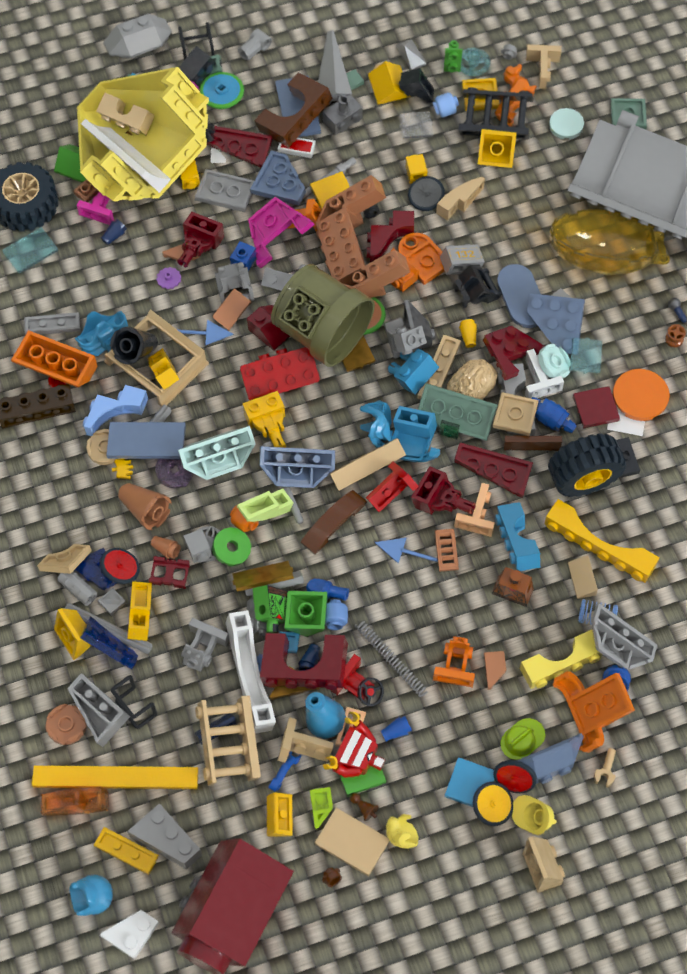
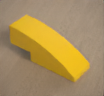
[148,348,180,390]
[127,581,152,641]

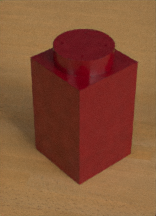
[171,838,294,974]

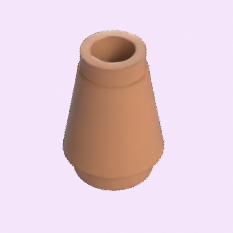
[151,536,181,559]

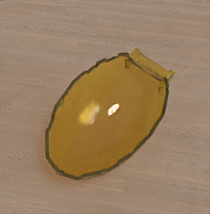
[549,210,670,276]

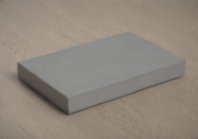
[195,169,254,212]

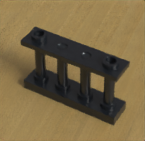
[458,87,533,140]

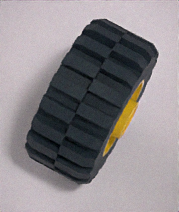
[548,433,626,497]

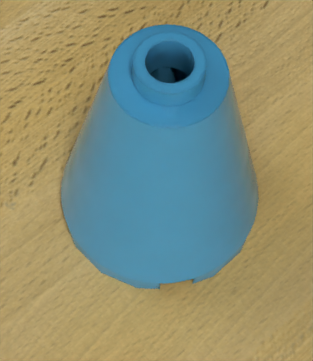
[305,692,346,739]

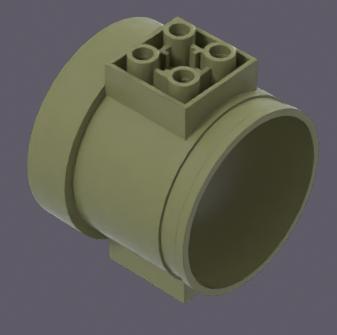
[271,264,375,367]

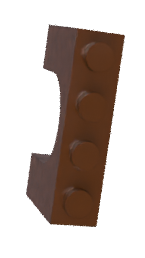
[254,72,333,148]

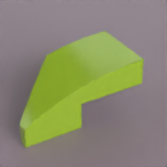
[310,787,333,829]

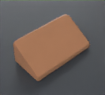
[212,289,251,330]

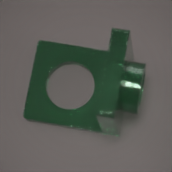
[440,420,460,440]

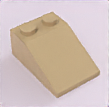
[523,836,565,893]

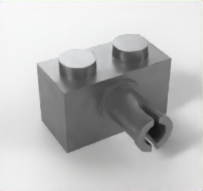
[323,94,363,135]

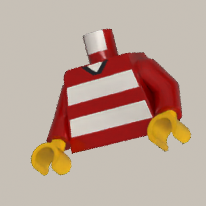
[323,712,385,778]

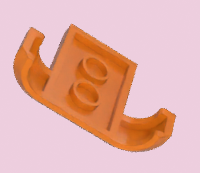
[553,671,635,753]

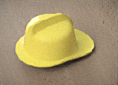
[512,795,557,835]

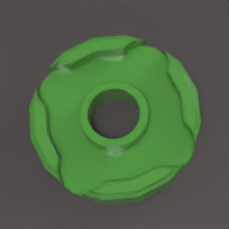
[212,527,251,567]

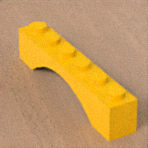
[544,499,660,583]

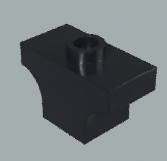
[617,437,640,478]

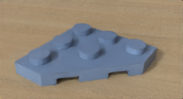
[250,151,306,205]
[527,293,585,355]

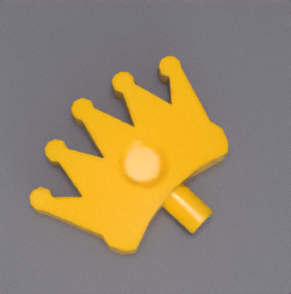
[112,459,133,480]

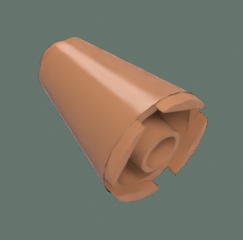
[118,483,172,530]

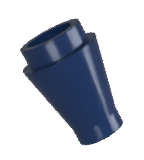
[101,219,127,245]
[298,644,321,671]

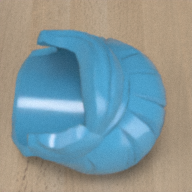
[69,875,113,916]

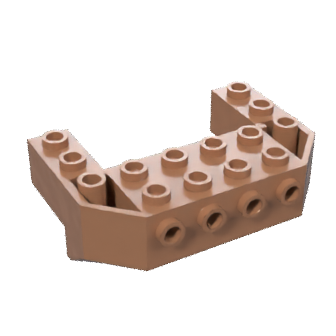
[316,175,410,298]

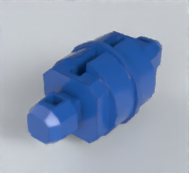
[531,397,576,433]

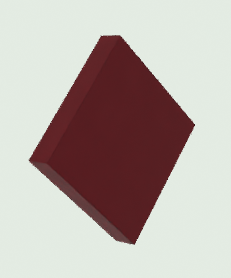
[573,386,620,429]

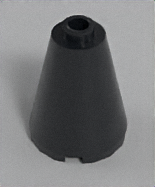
[110,327,158,364]

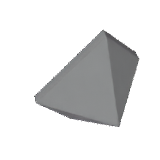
[396,39,426,70]

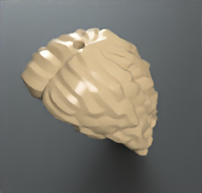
[447,359,498,400]

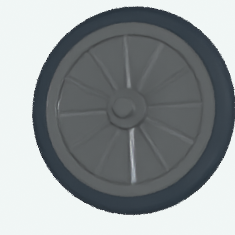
[408,176,445,211]

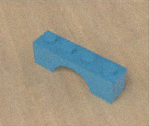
[495,502,540,571]

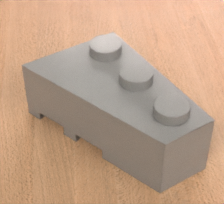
[68,673,130,747]
[127,803,202,869]

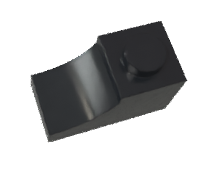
[399,68,434,104]

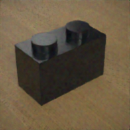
[178,46,216,86]

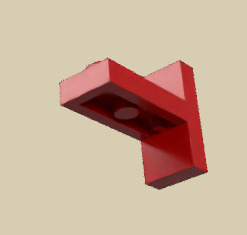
[365,461,419,512]

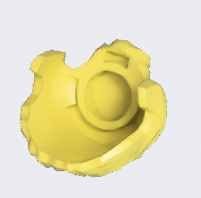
[386,814,419,849]

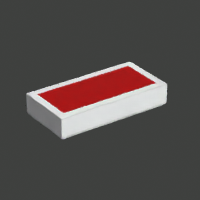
[278,138,316,158]

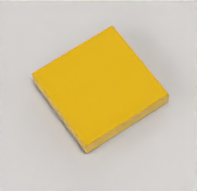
[462,78,500,111]

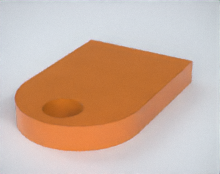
[398,233,445,285]

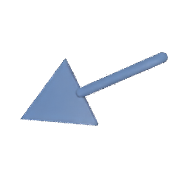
[177,320,234,346]
[375,538,438,563]

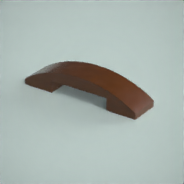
[301,490,367,555]

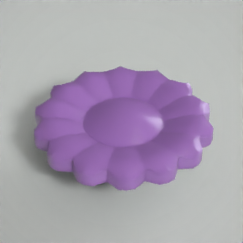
[156,267,181,290]

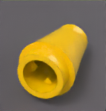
[459,319,477,348]

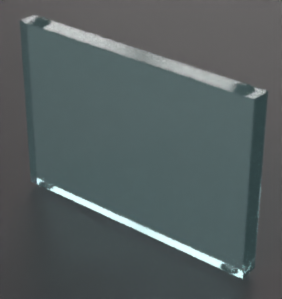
[2,227,59,274]

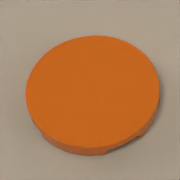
[613,369,670,421]

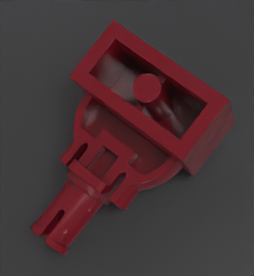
[177,211,224,268]
[411,466,476,515]

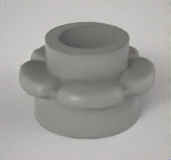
[501,44,517,60]

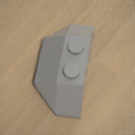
[103,14,172,58]
[592,603,657,670]

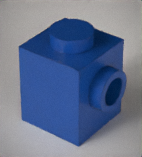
[230,241,257,271]

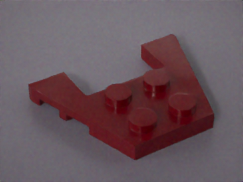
[483,325,544,381]

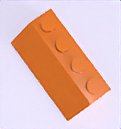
[11,330,98,387]

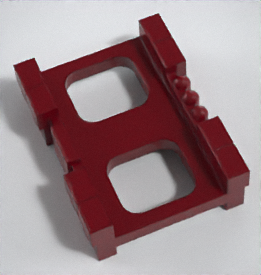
[149,556,190,589]

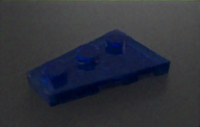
[80,616,138,670]

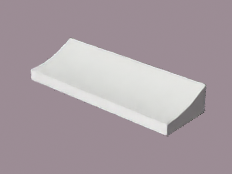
[81,119,171,193]

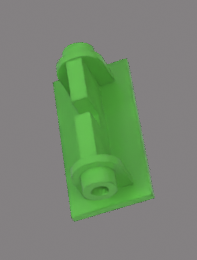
[444,40,462,72]

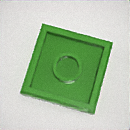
[334,754,386,797]

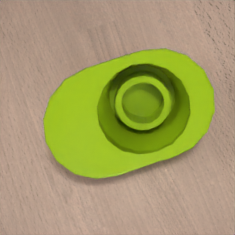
[500,718,546,760]

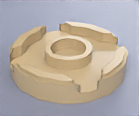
[86,429,116,465]

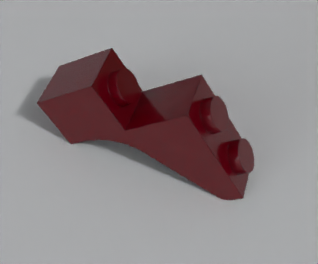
[367,210,414,263]

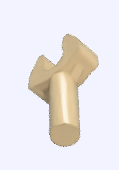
[594,748,616,788]

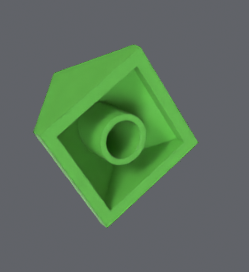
[54,144,86,183]
[285,591,328,637]

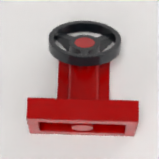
[331,654,384,706]

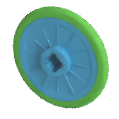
[200,72,244,109]

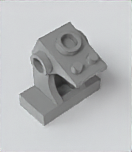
[383,317,427,359]
[181,618,229,672]

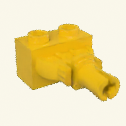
[242,391,287,448]

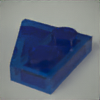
[74,547,118,591]

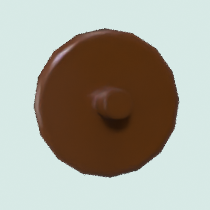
[350,793,379,821]

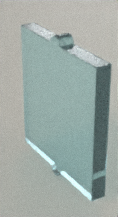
[570,338,602,374]

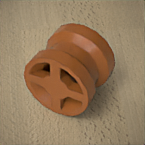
[665,324,686,347]

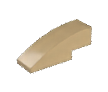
[436,177,485,220]

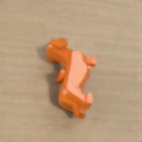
[495,64,537,127]

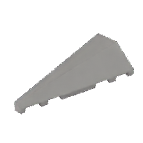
[318,30,352,105]

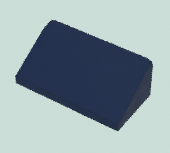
[195,713,237,745]

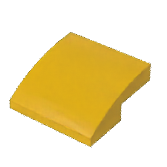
[310,171,350,210]

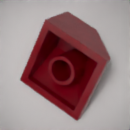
[247,305,290,351]

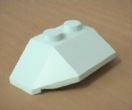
[178,426,255,480]

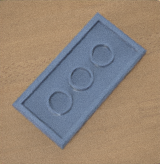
[275,76,321,137]
[106,422,186,459]

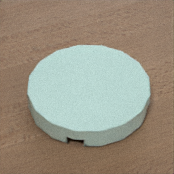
[549,108,584,140]
[538,344,571,378]

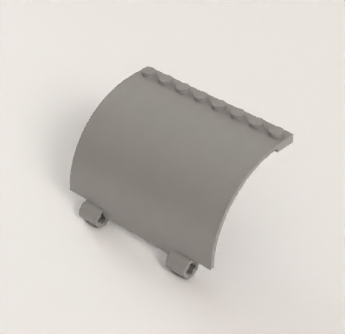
[568,110,687,239]

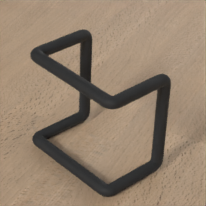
[178,22,215,60]
[111,675,157,729]

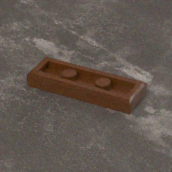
[503,436,562,451]

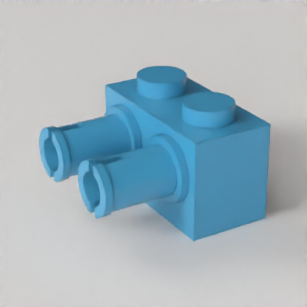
[388,348,439,395]

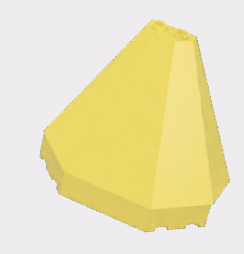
[77,67,209,202]

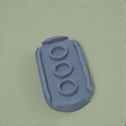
[497,264,541,328]

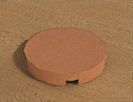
[46,704,87,745]

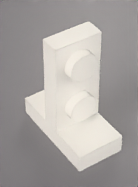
[525,349,564,398]

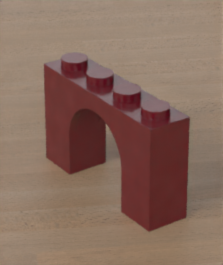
[260,633,348,690]

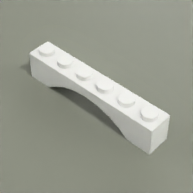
[225,610,276,734]

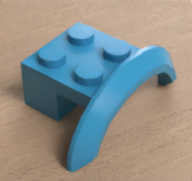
[368,406,440,462]

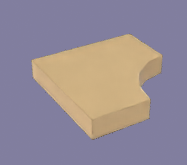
[37,544,92,574]

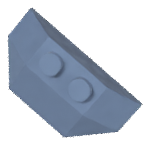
[259,446,335,488]
[517,733,584,784]

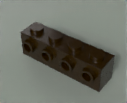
[0,384,76,429]

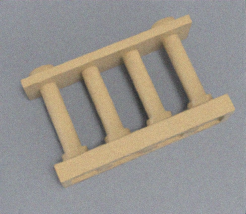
[195,695,261,786]

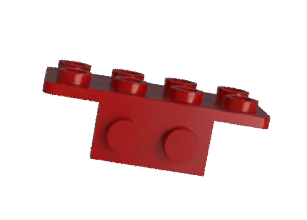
[240,347,320,401]

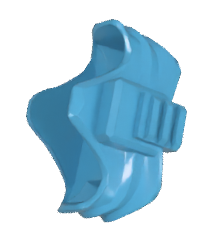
[75,311,128,356]
[360,400,393,442]

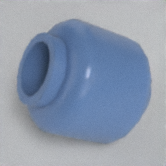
[325,599,348,630]

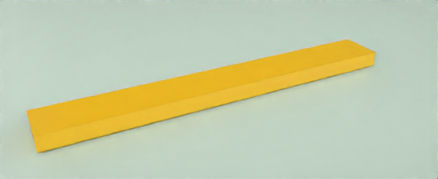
[32,766,199,789]

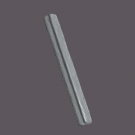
[64,603,153,654]

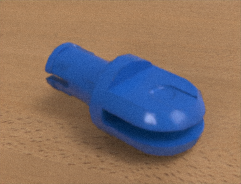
[306,579,349,601]

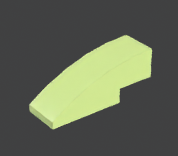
[237,489,293,522]

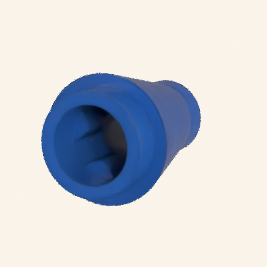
[381,716,412,741]

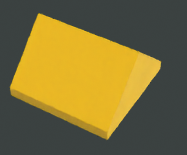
[368,61,410,105]
[478,129,517,168]
[54,608,96,660]

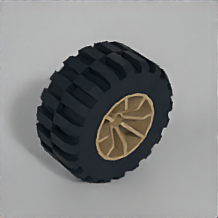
[0,162,59,232]

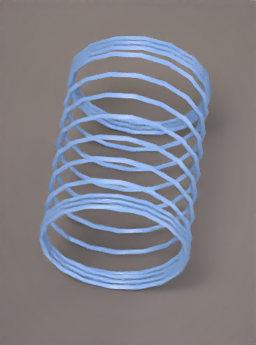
[579,599,618,625]

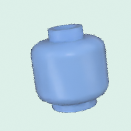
[433,92,459,118]

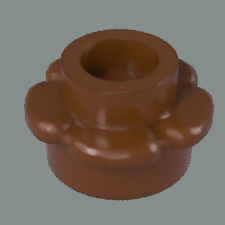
[322,867,342,887]

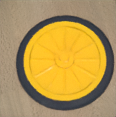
[473,782,514,826]

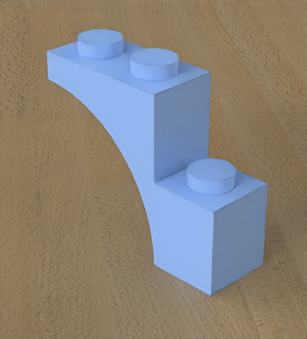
[83,385,148,436]

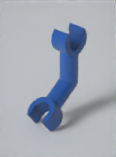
[269,751,302,792]

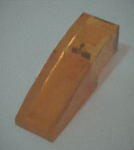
[41,787,109,816]

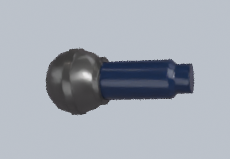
[668,298,687,323]

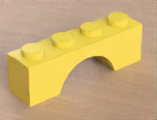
[520,630,602,689]

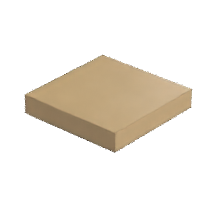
[493,392,539,436]

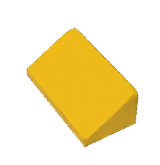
[267,792,293,837]

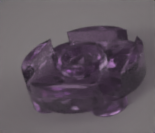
[155,459,194,488]

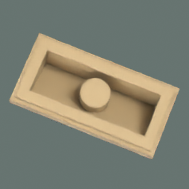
[568,555,598,599]

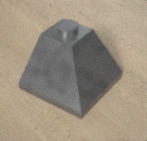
[403,300,435,350]

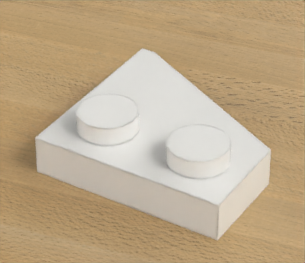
[100,910,159,960]

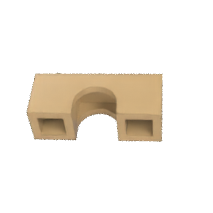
[96,93,155,135]

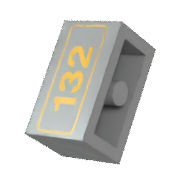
[440,244,484,275]

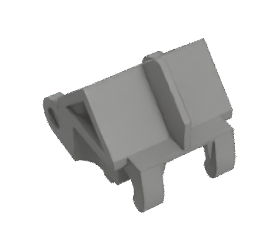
[215,262,254,304]

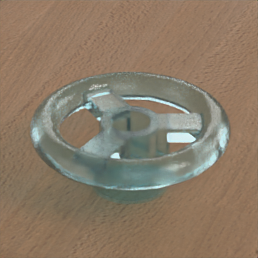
[460,48,491,76]

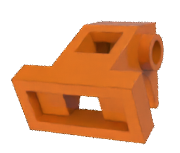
[433,636,475,688]

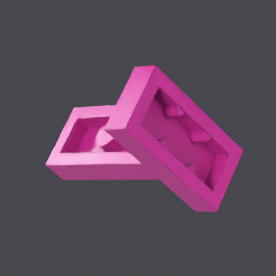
[76,192,114,225]

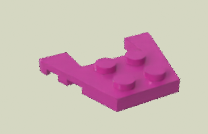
[248,197,315,268]

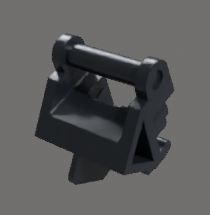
[453,265,502,308]

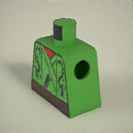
[253,585,288,633]

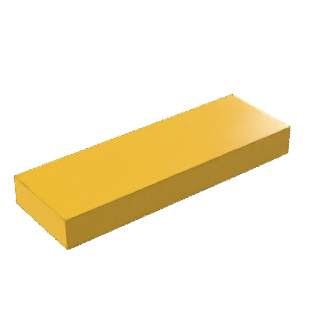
[94,827,159,875]

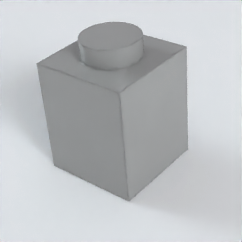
[184,529,212,563]

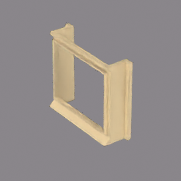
[104,309,209,407]

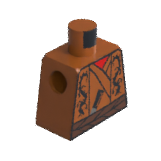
[492,567,534,607]

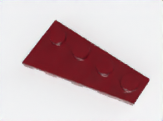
[207,126,272,168]
[454,442,533,499]

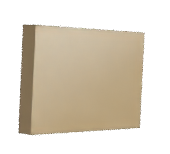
[315,808,390,877]

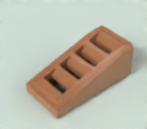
[434,529,459,572]

